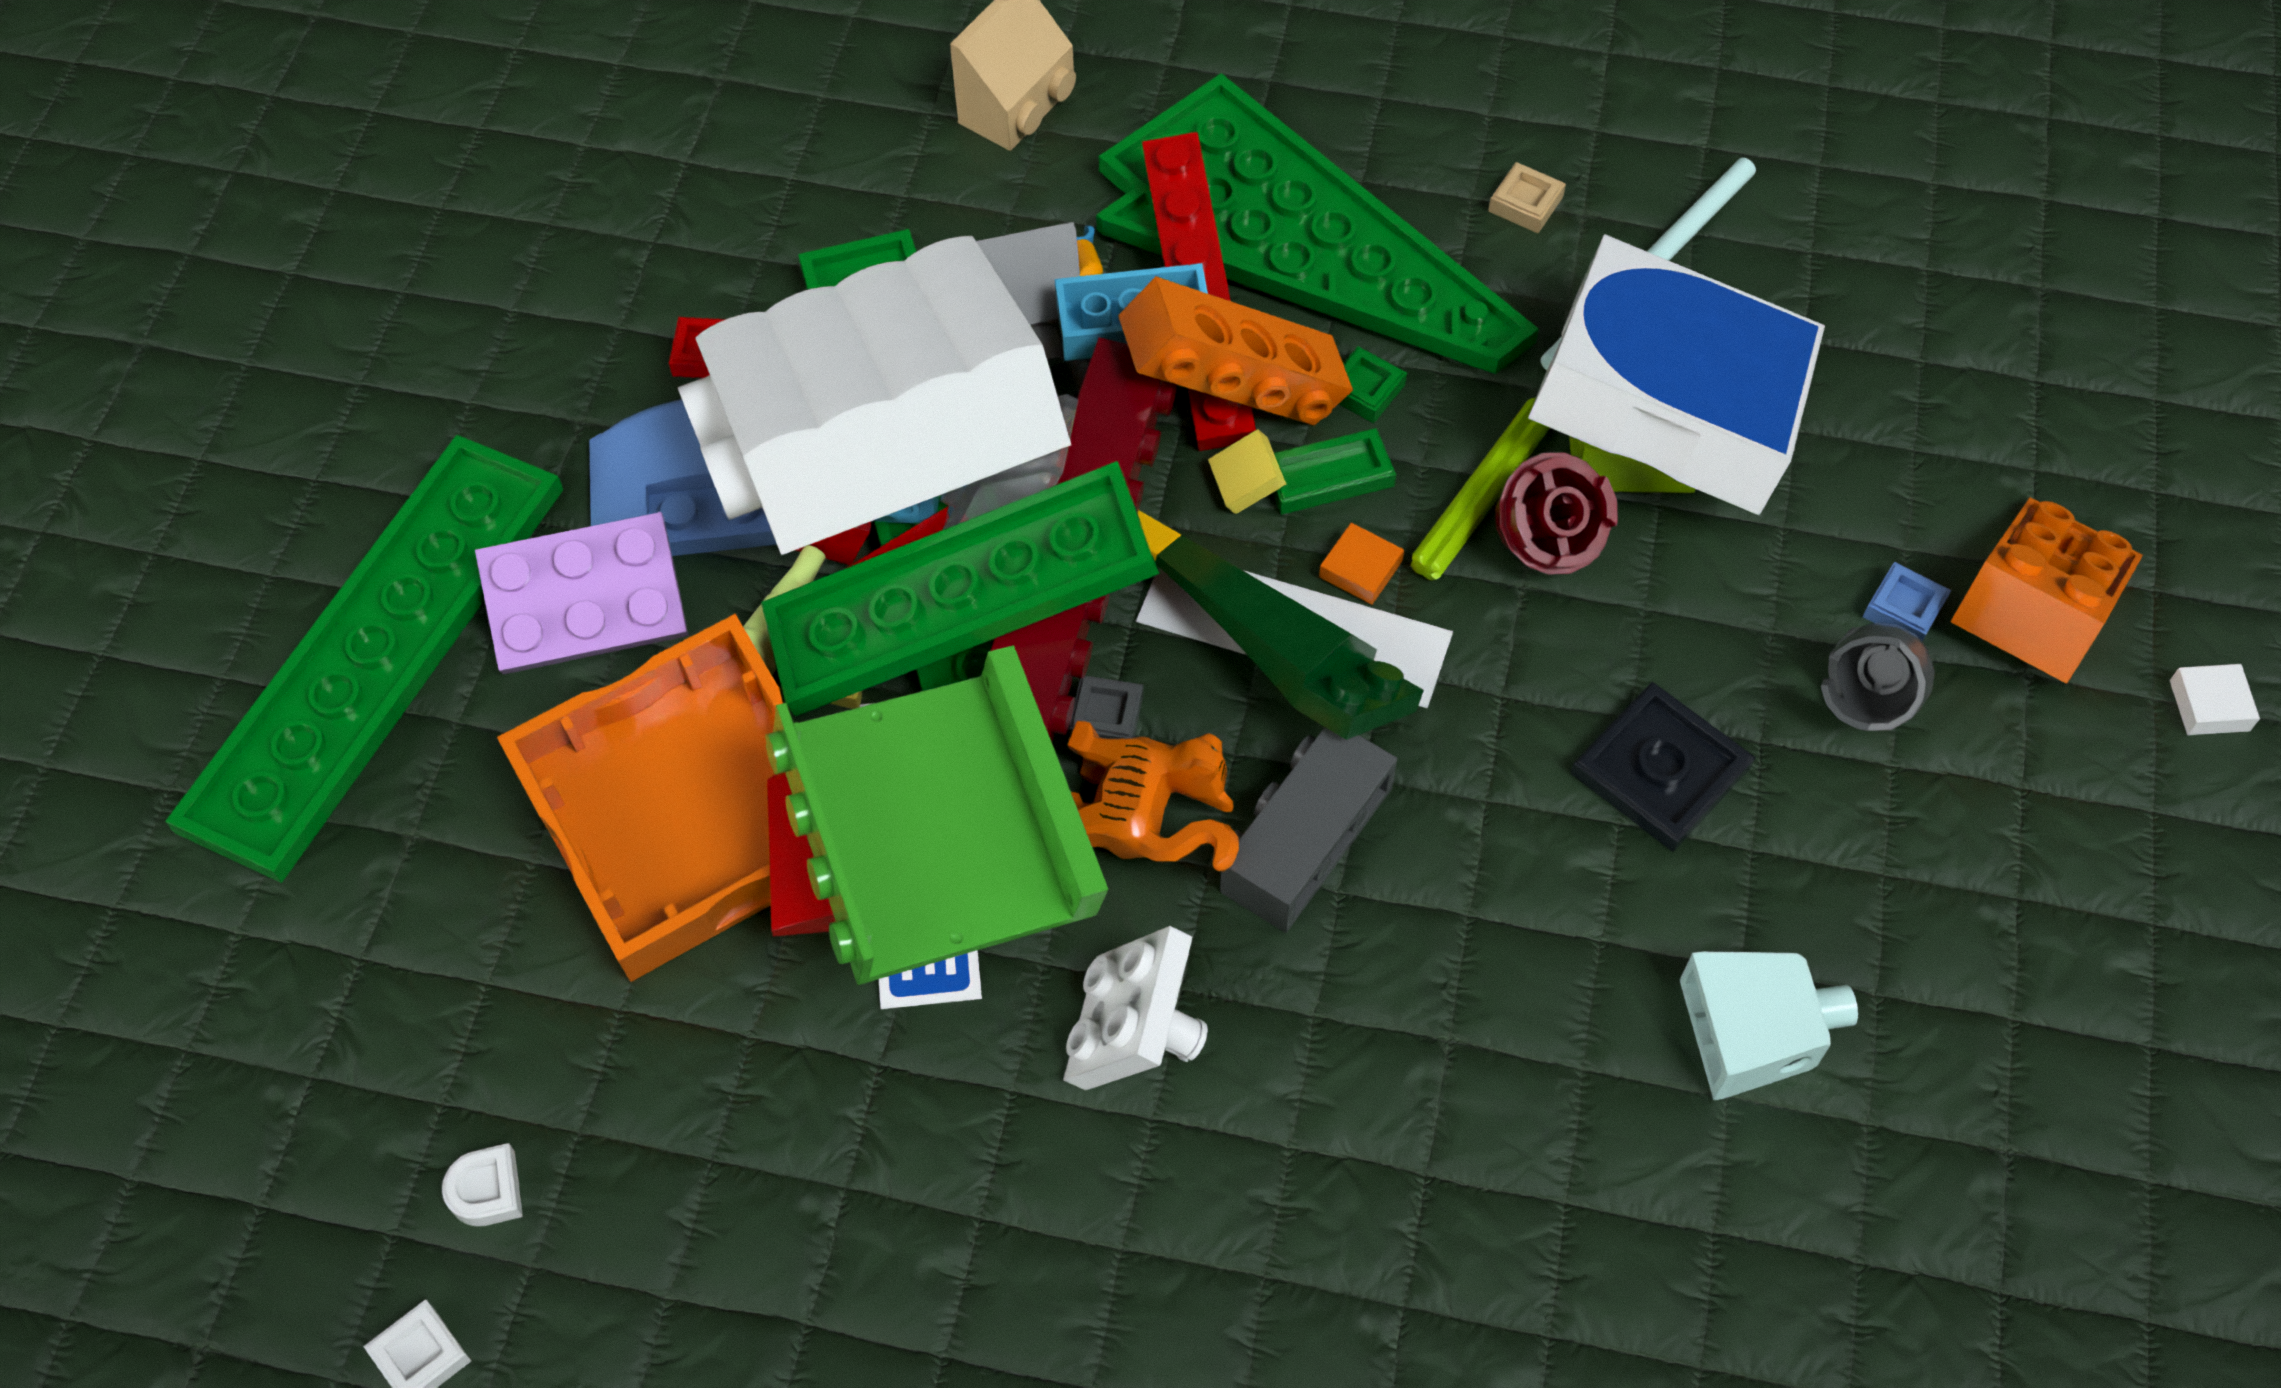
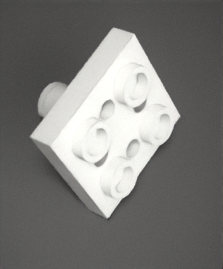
[1063,926,1208,1090]

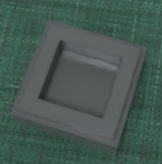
[1069,676,1143,739]

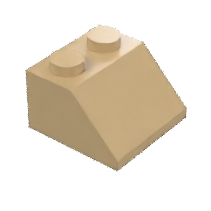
[950,0,1076,151]

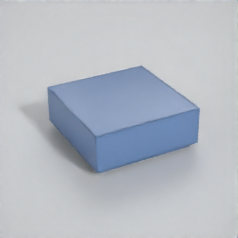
[1863,562,1951,641]

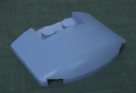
[589,399,777,556]

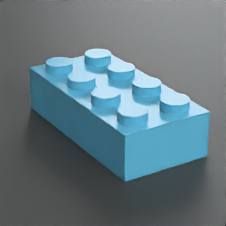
[1054,263,1208,361]

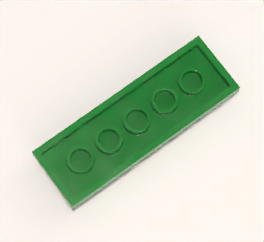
[761,461,1159,717]

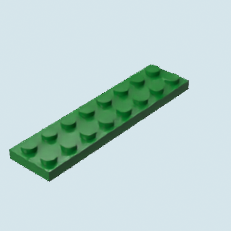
[165,435,564,883]

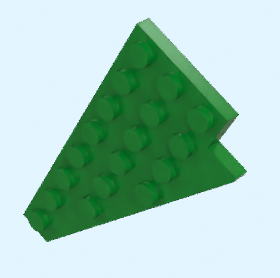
[1096,73,1539,374]

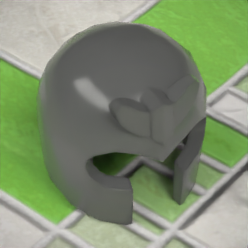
[1821,623,1935,731]

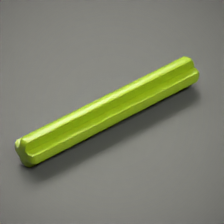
[1411,397,1550,581]

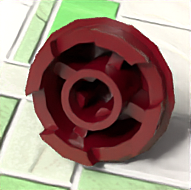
[1495,452,1618,575]

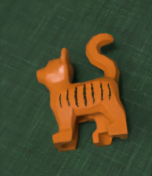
[1067,721,1239,872]

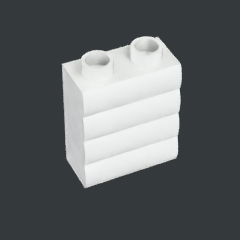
[678,236,1071,555]

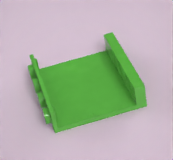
[765,645,1109,985]

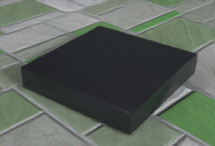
[1570,681,1756,852]

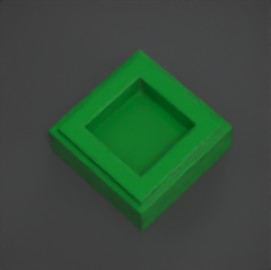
[1339,346,1407,424]

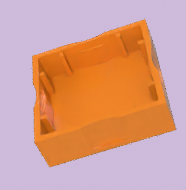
[497,614,783,982]

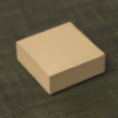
[1488,162,1566,233]

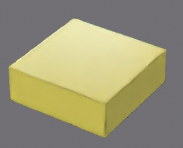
[1208,429,1286,514]

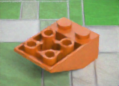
[1950,497,2143,684]

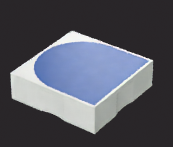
[1528,234,1825,515]

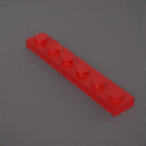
[1142,132,1256,451]

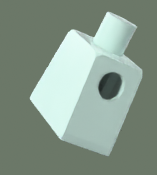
[1680,952,1858,1100]

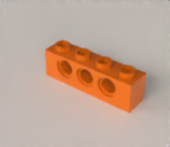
[1118,276,1353,426]

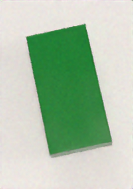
[1272,428,1396,515]

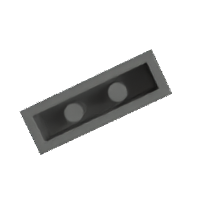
[1220,727,1398,933]

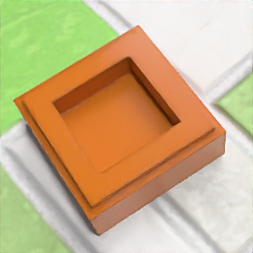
[1319,523,1404,605]

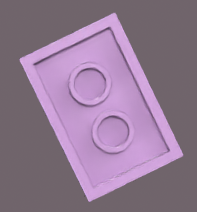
[475,512,689,675]

